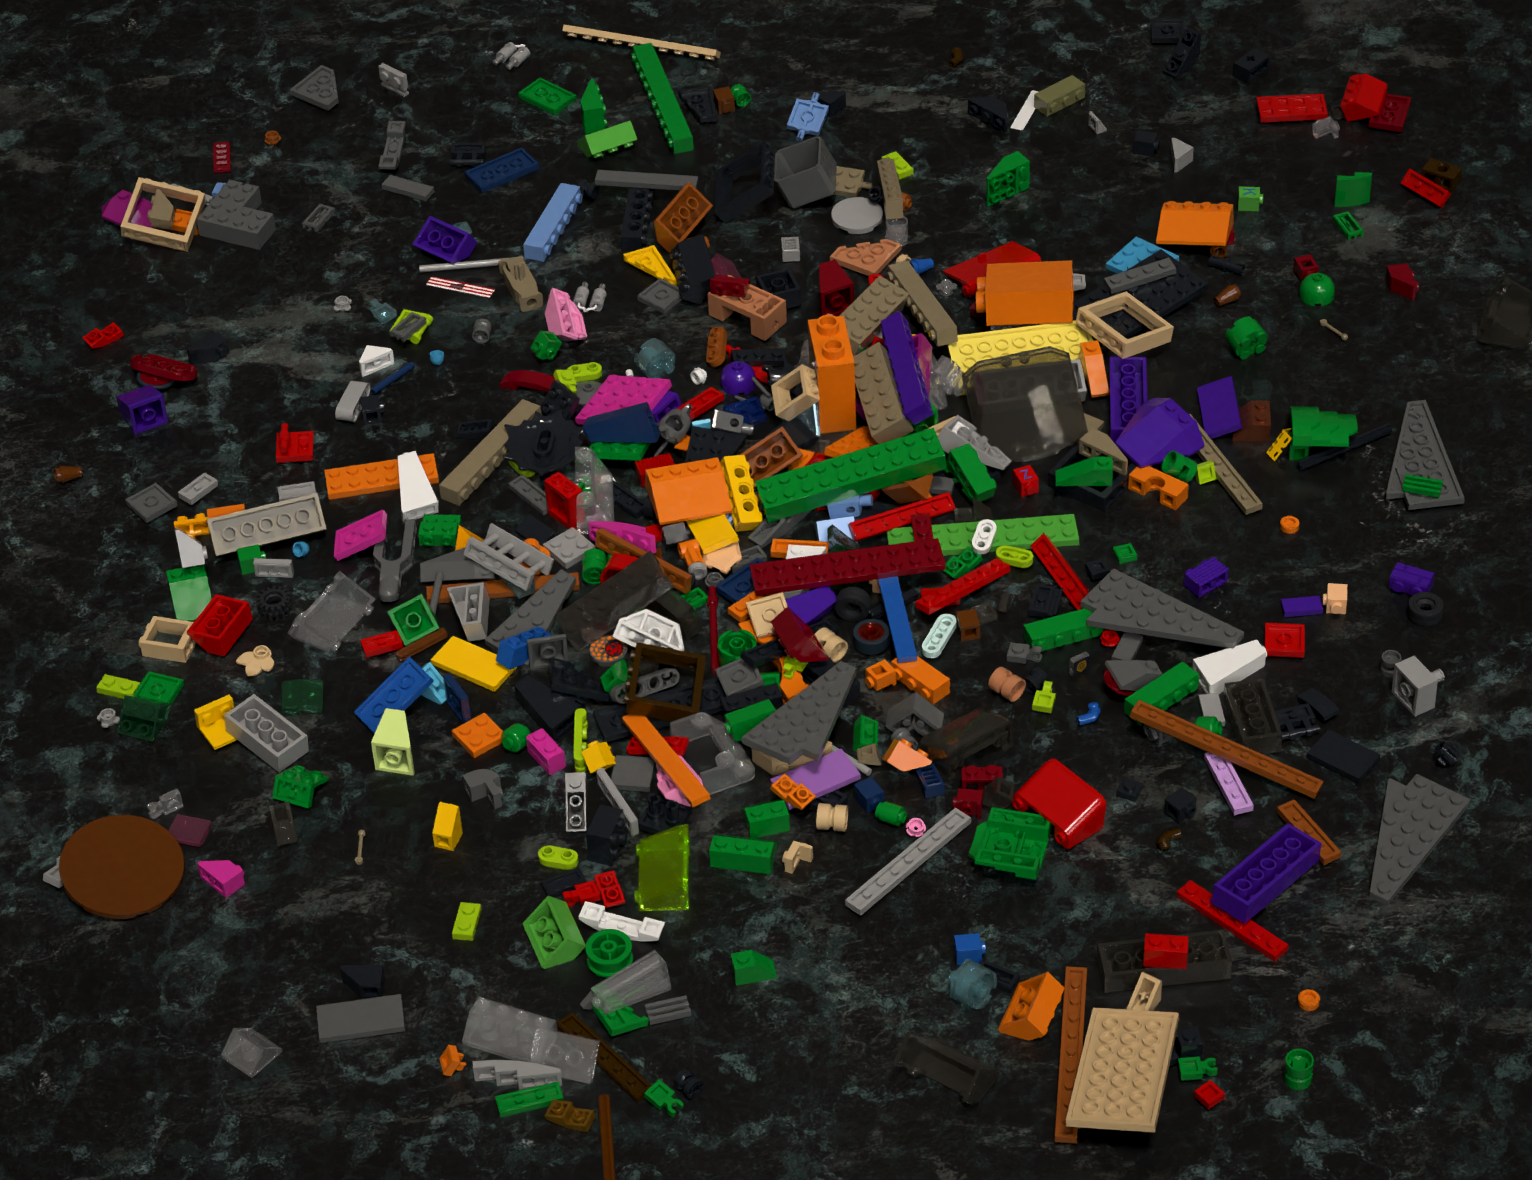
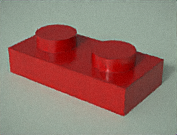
[360,630,403,658]

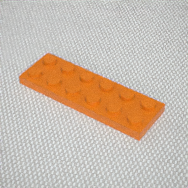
[324,453,439,500]

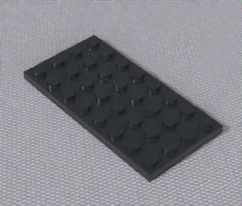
[1073,249,1209,355]

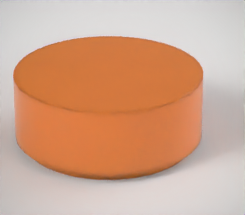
[1280,516,1299,534]
[1298,989,1320,1011]

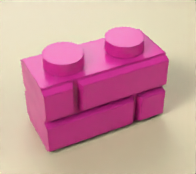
[526,729,566,775]

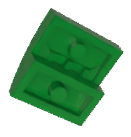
[1334,172,1372,207]

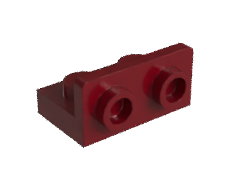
[710,275,750,298]

